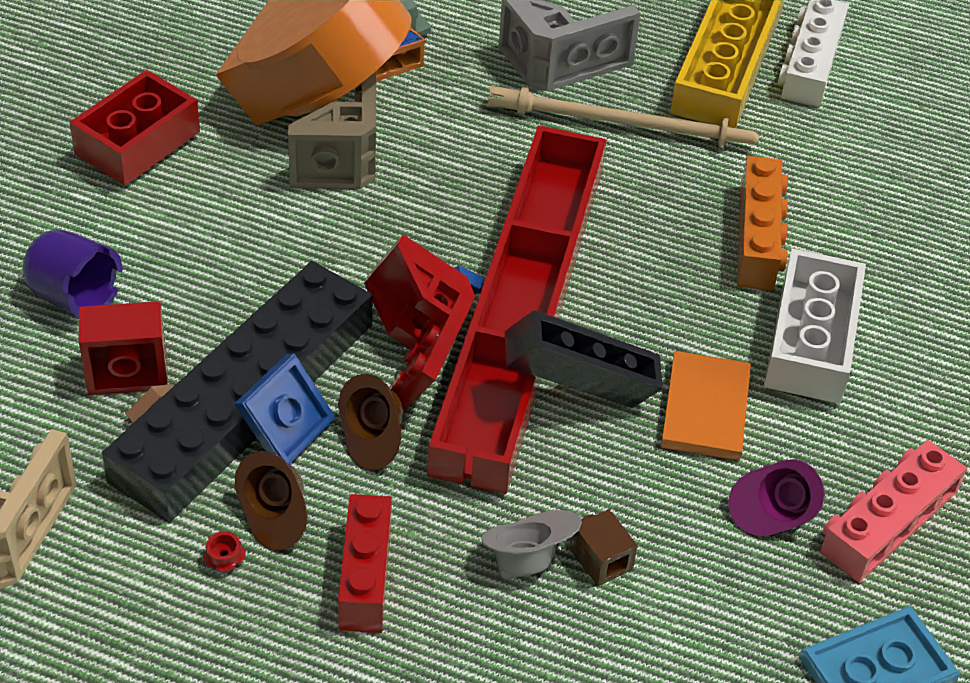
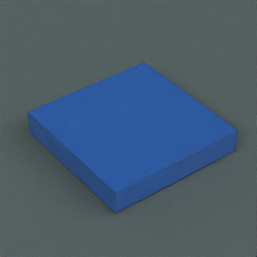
[234,353,336,464]

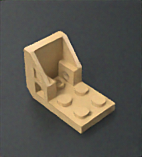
[0,429,77,589]

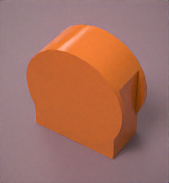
[215,0,411,126]

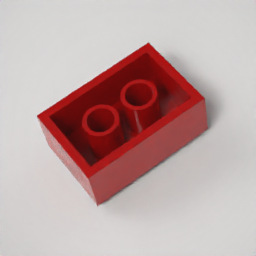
[69,69,200,186]

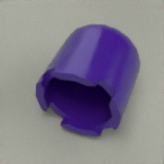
[22,229,123,318]

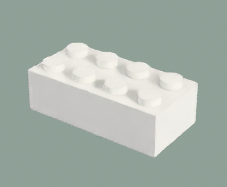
[764,249,866,404]

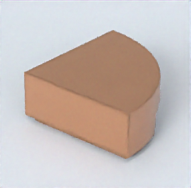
[126,384,172,423]

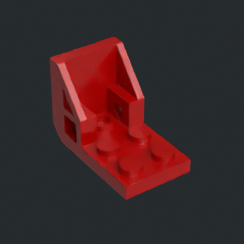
[364,234,475,412]

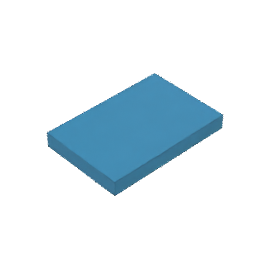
[799,605,960,683]

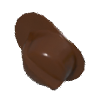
[338,373,403,470]
[234,451,308,551]

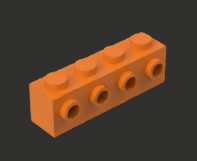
[737,155,788,291]

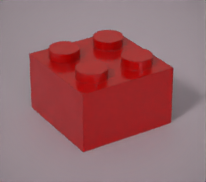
[79,301,168,396]

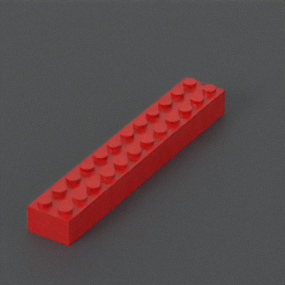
[427,125,607,494]

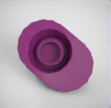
[728,459,825,536]

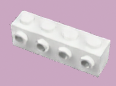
[778,0,849,108]

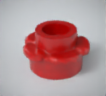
[203,531,246,572]

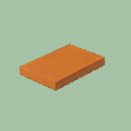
[661,351,751,461]

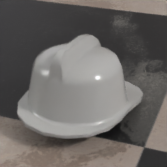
[481,510,582,579]

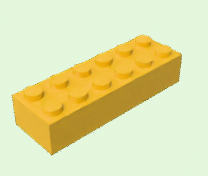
[670,0,784,128]

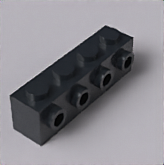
[505,310,663,408]

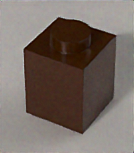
[570,509,638,587]

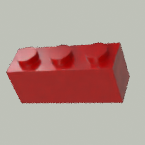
[338,494,392,633]

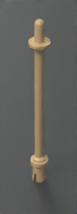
[488,85,759,149]

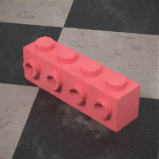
[820,440,967,583]

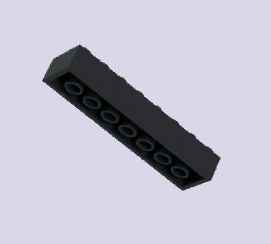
[101,260,373,523]

